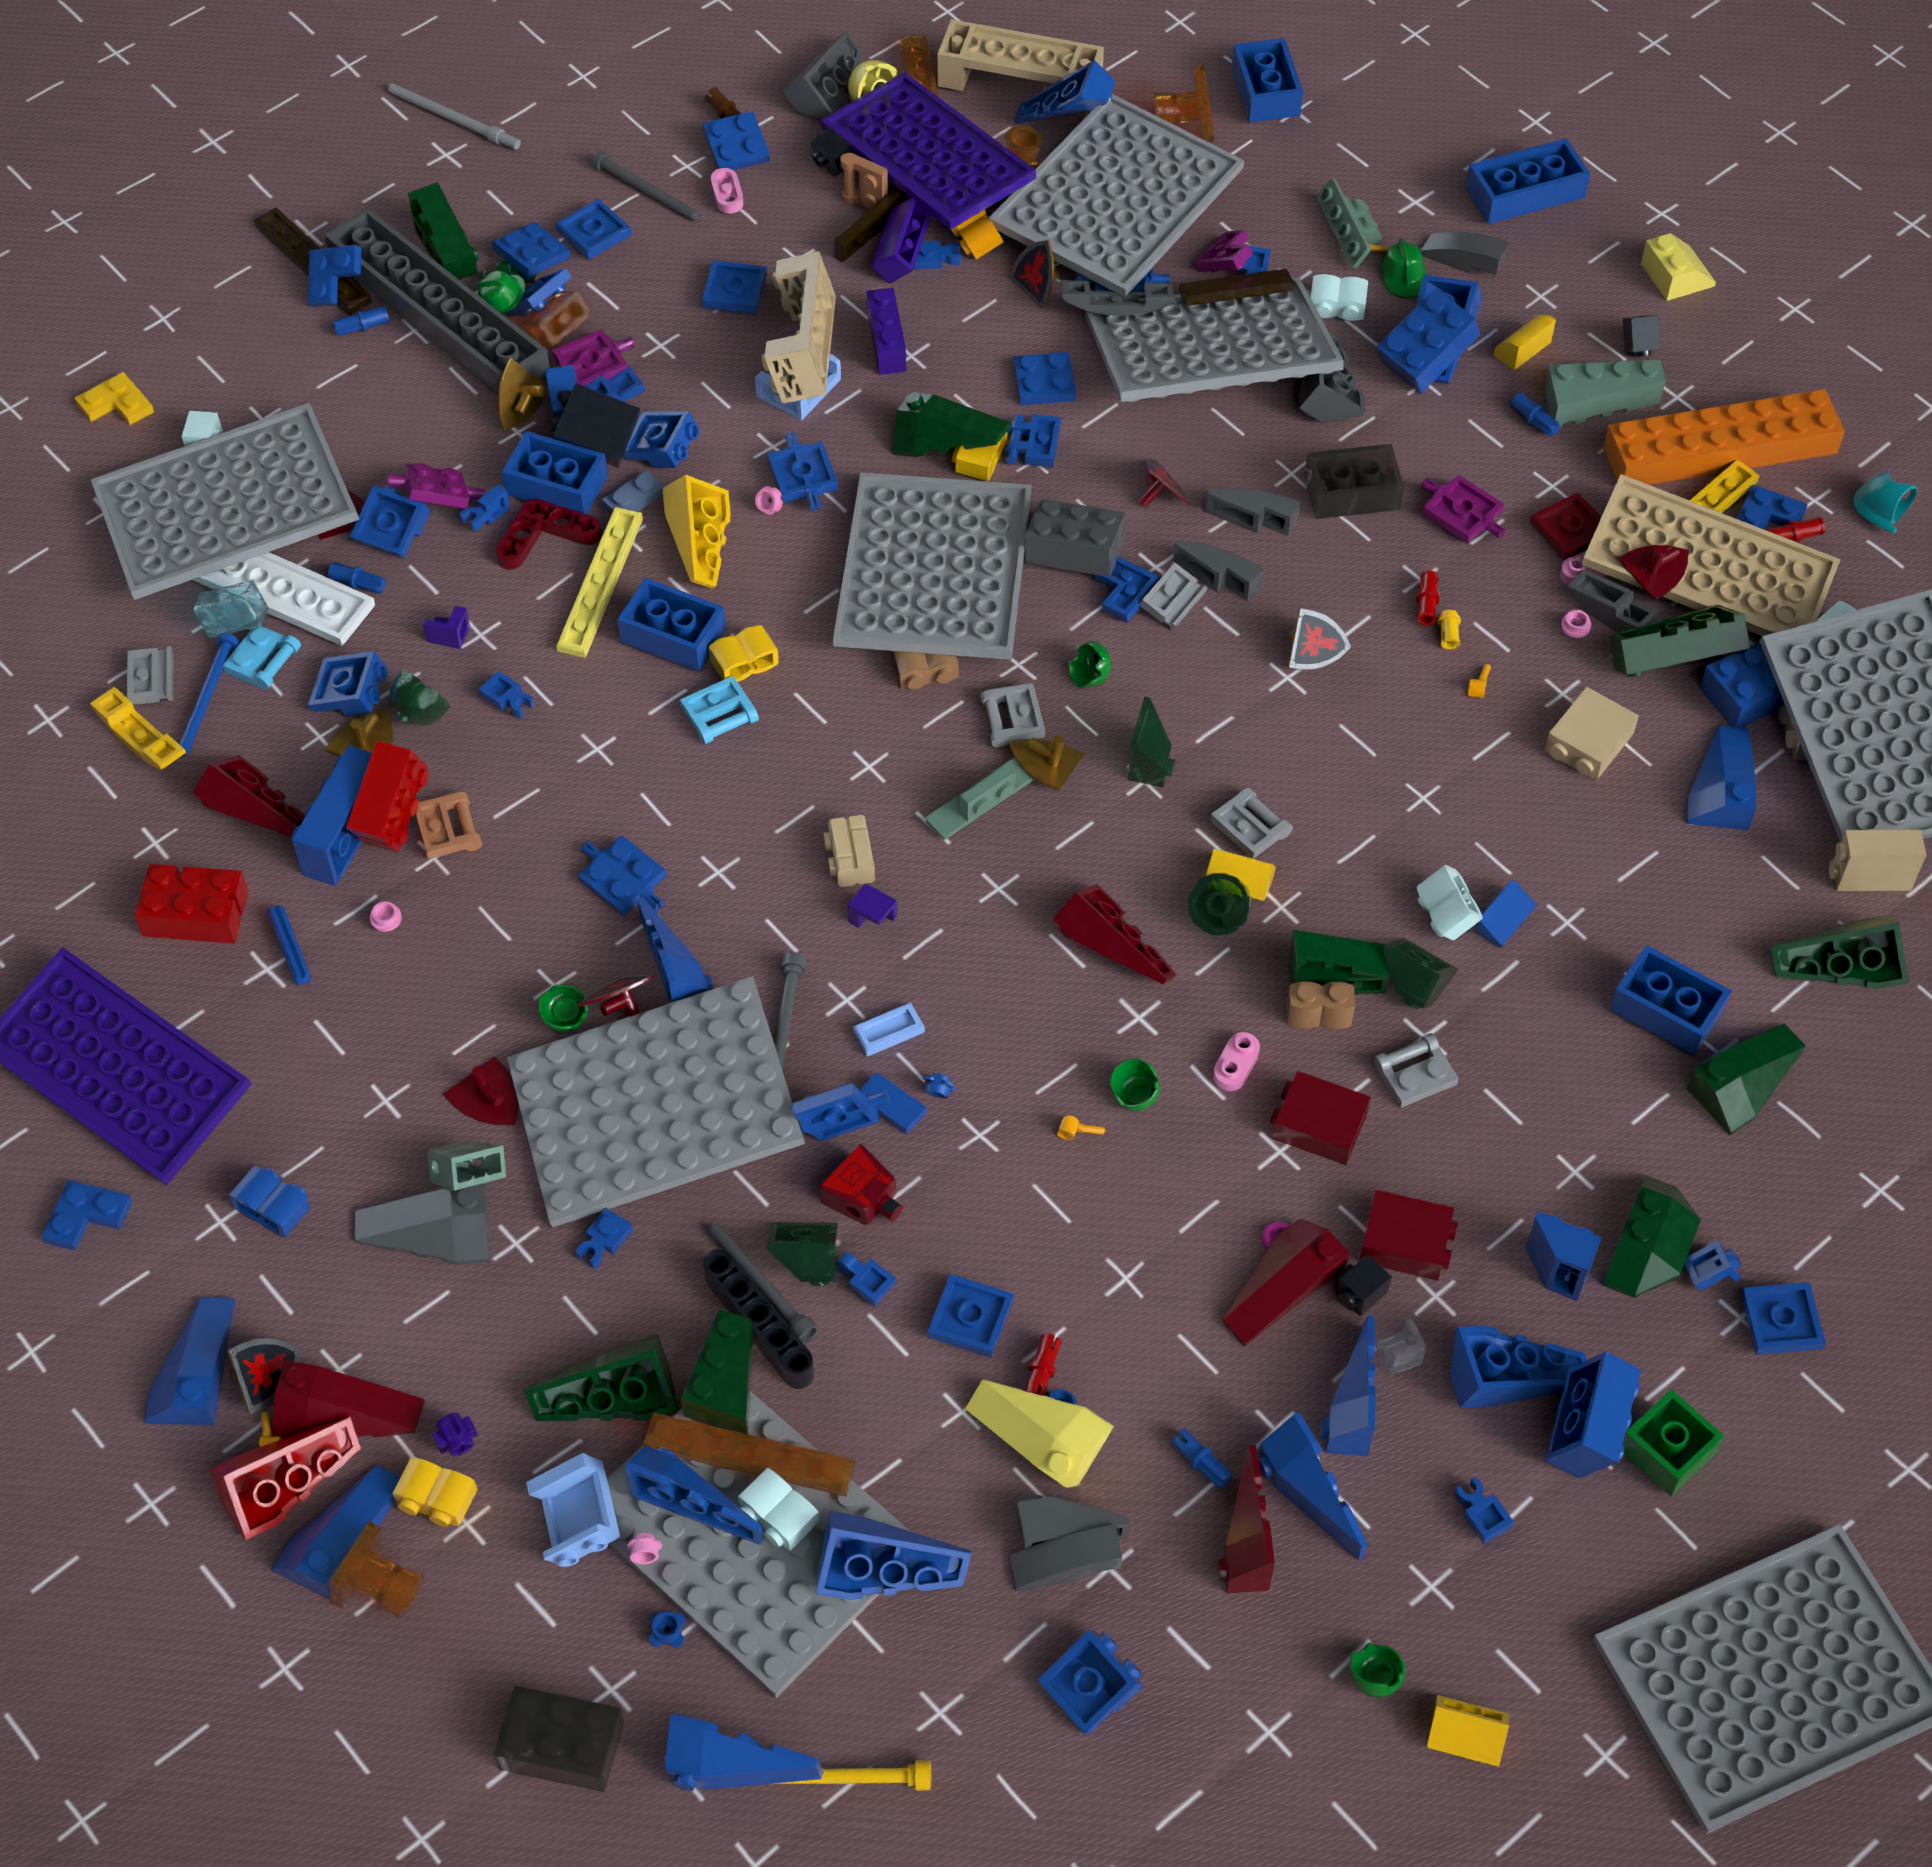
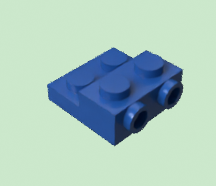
[623,411,699,468]
[350,485,431,559]
[308,651,388,716]
[1038,1629,1144,1735]

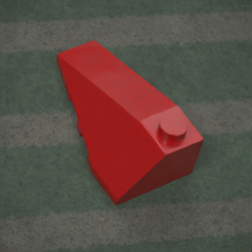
[209,1416,361,1540]

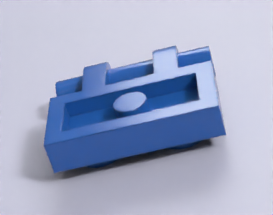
[1004,414,1061,467]

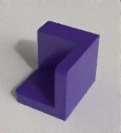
[423,606,470,649]
[848,883,897,928]

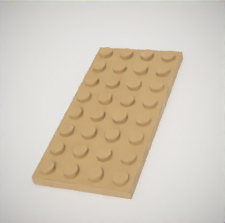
[1581,474,1841,636]

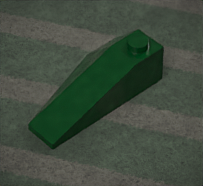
[892,392,1012,457]
[1770,914,1909,989]
[1686,1023,1806,1135]
[524,1334,678,1421]

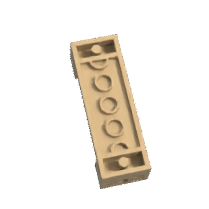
[938,19,1104,114]
[762,251,836,404]

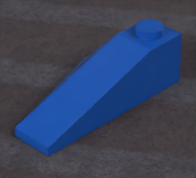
[1014,60,1116,124]
[1320,1316,1376,1456]
[1450,1326,1587,1408]
[625,1446,763,1545]

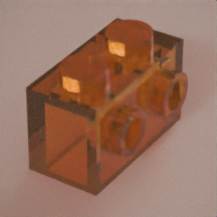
[522,291,591,348]

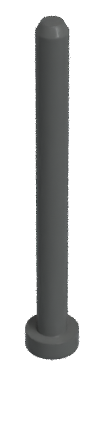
[592,150,699,221]

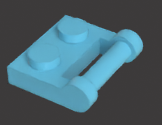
[223,624,301,690]
[680,676,759,745]

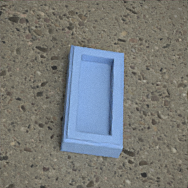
[853,1002,925,1057]

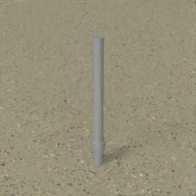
[388,83,521,150]

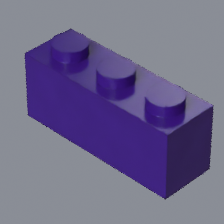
[871,197,932,284]
[866,288,906,375]

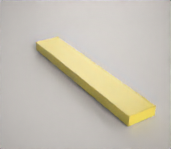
[556,507,643,658]

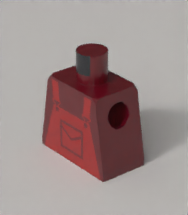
[820,1144,903,1225]

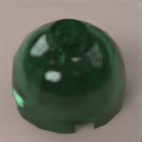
[389,669,451,726]
[1188,873,1252,935]

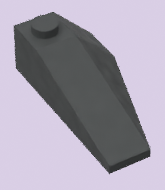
[782,30,862,119]
[1299,333,1365,422]
[355,1184,490,1265]

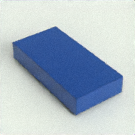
[859,1072,927,1135]

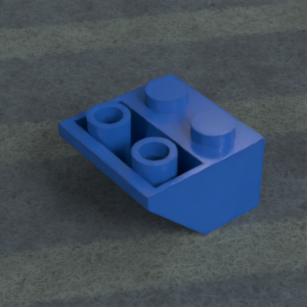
[1526,1212,1602,1301]

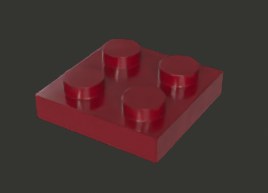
[1530,492,1601,560]

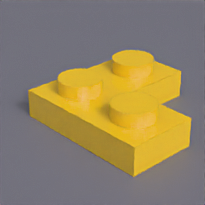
[74,372,154,425]

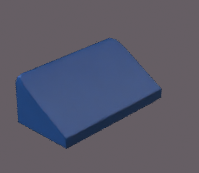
[1475,879,1536,948]

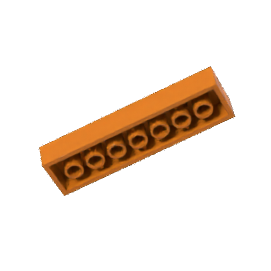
[1603,389,1845,485]

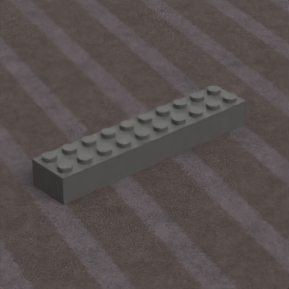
[325,208,550,394]

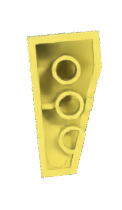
[965,1379,1114,1488]

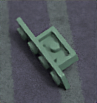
[1317,178,1383,269]
[926,758,1035,840]

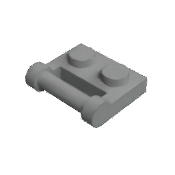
[980,683,1045,748]
[1210,788,1293,859]
[1373,1033,1459,1108]

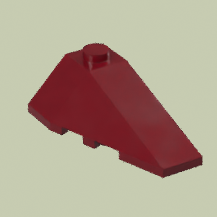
[193,755,306,837]
[1053,884,1177,984]
[1222,1218,1350,1347]
[271,1360,425,1439]
[1218,1445,1275,1593]

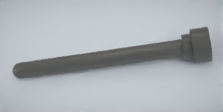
[774,952,807,1070]
[709,1223,819,1345]

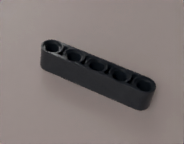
[703,1249,814,1389]

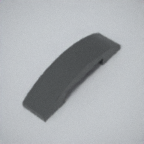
[1061,280,1174,315]

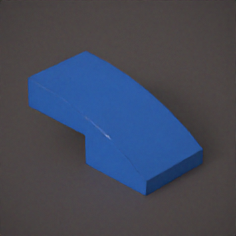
[585,366,646,402]

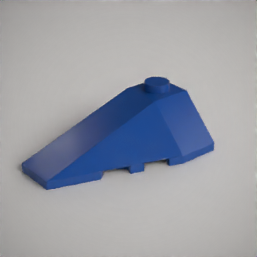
[1417,275,1483,384]
[1687,725,1756,830]
[637,897,714,1003]
[144,1297,235,1425]
[1258,1412,1368,1560]
[271,1465,401,1601]
[815,1511,971,1600]
[665,1713,823,1791]

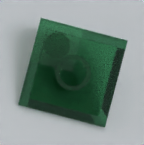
[1128,696,1176,788]
[1383,938,1458,1009]
[767,1223,838,1286]

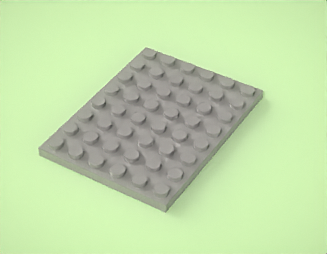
[989,94,1244,297]
[1085,278,1344,402]
[91,402,359,600]
[833,472,1032,660]
[1760,589,1932,843]
[507,976,805,1228]
[607,1391,911,1699]
[1593,1524,1932,1835]

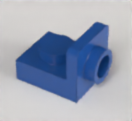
[1685,1240,1742,1291]

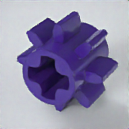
[432,1413,478,1457]

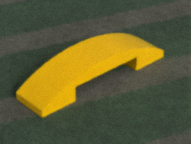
[90,687,186,770]

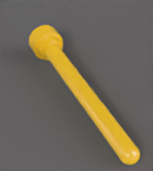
[775,1760,931,1791]

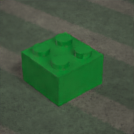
[1623,1389,1725,1497]

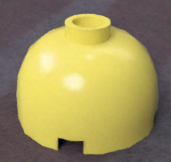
[848,60,897,102]

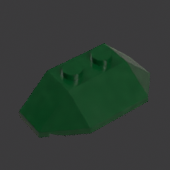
[1602,1175,1701,1298]

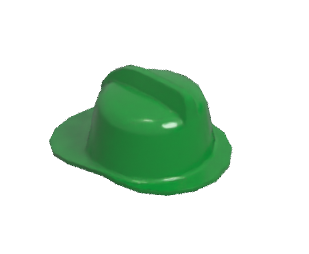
[1380,238,1427,298]
[477,270,525,314]

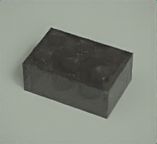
[1304,444,1404,519]
[493,1685,624,1793]

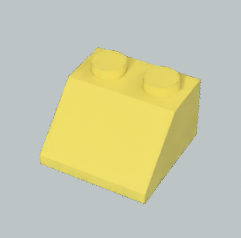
[1641,233,1716,301]

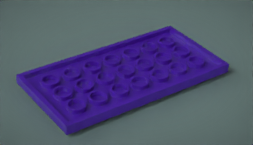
[821,72,1037,229]
[0,947,252,1186]

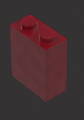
[1270,1070,1371,1165]
[1359,1189,1458,1281]

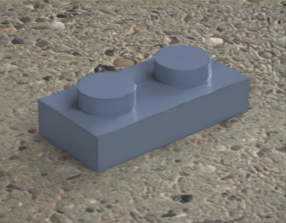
[602,470,665,514]

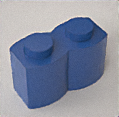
[229,1166,310,1238]

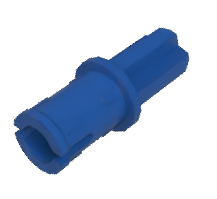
[333,306,390,336]
[1510,393,1560,437]
[328,561,386,594]
[1171,1428,1232,1488]

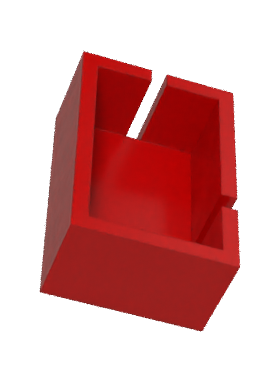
[346,741,429,853]
[134,863,249,944]

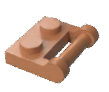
[841,153,888,210]
[415,792,482,859]

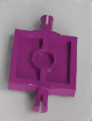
[545,329,635,386]
[386,463,485,509]
[1421,475,1506,544]

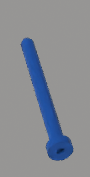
[179,633,239,757]

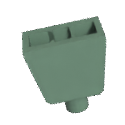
[428,1141,506,1191]

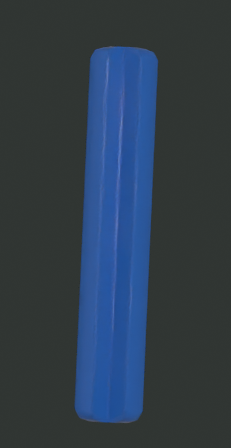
[267,905,311,985]

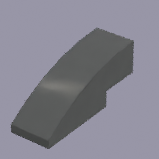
[1420,232,1510,275]
[1205,488,1301,536]
[1173,540,1265,601]
[1567,569,1658,633]
[1010,1524,1122,1591]

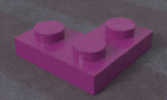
[1194,230,1253,273]

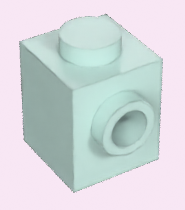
[182,411,223,446]

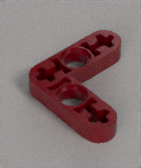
[496,499,601,570]

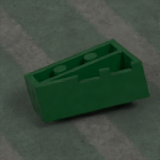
[408,182,479,280]
[1288,930,1390,994]
[681,1309,753,1437]

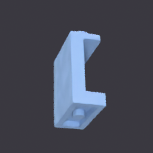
[755,354,841,421]
[526,1453,620,1567]

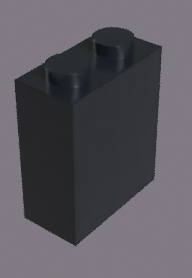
[551,383,640,468]

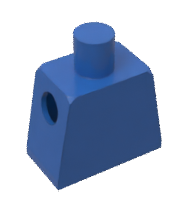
[545,365,577,420]

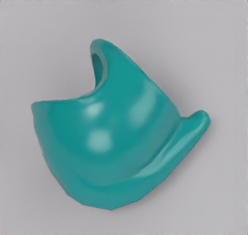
[1854,471,1918,533]

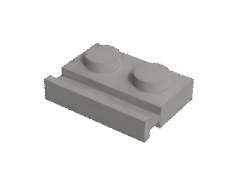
[1139,562,1208,631]
[127,646,174,705]

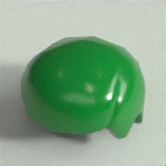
[1068,641,1112,689]
[538,985,588,1033]
[1109,1058,1161,1112]
[1349,1643,1406,1698]

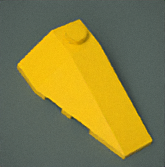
[663,475,731,589]

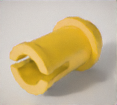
[1437,610,1461,649]

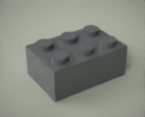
[1024,499,1127,577]

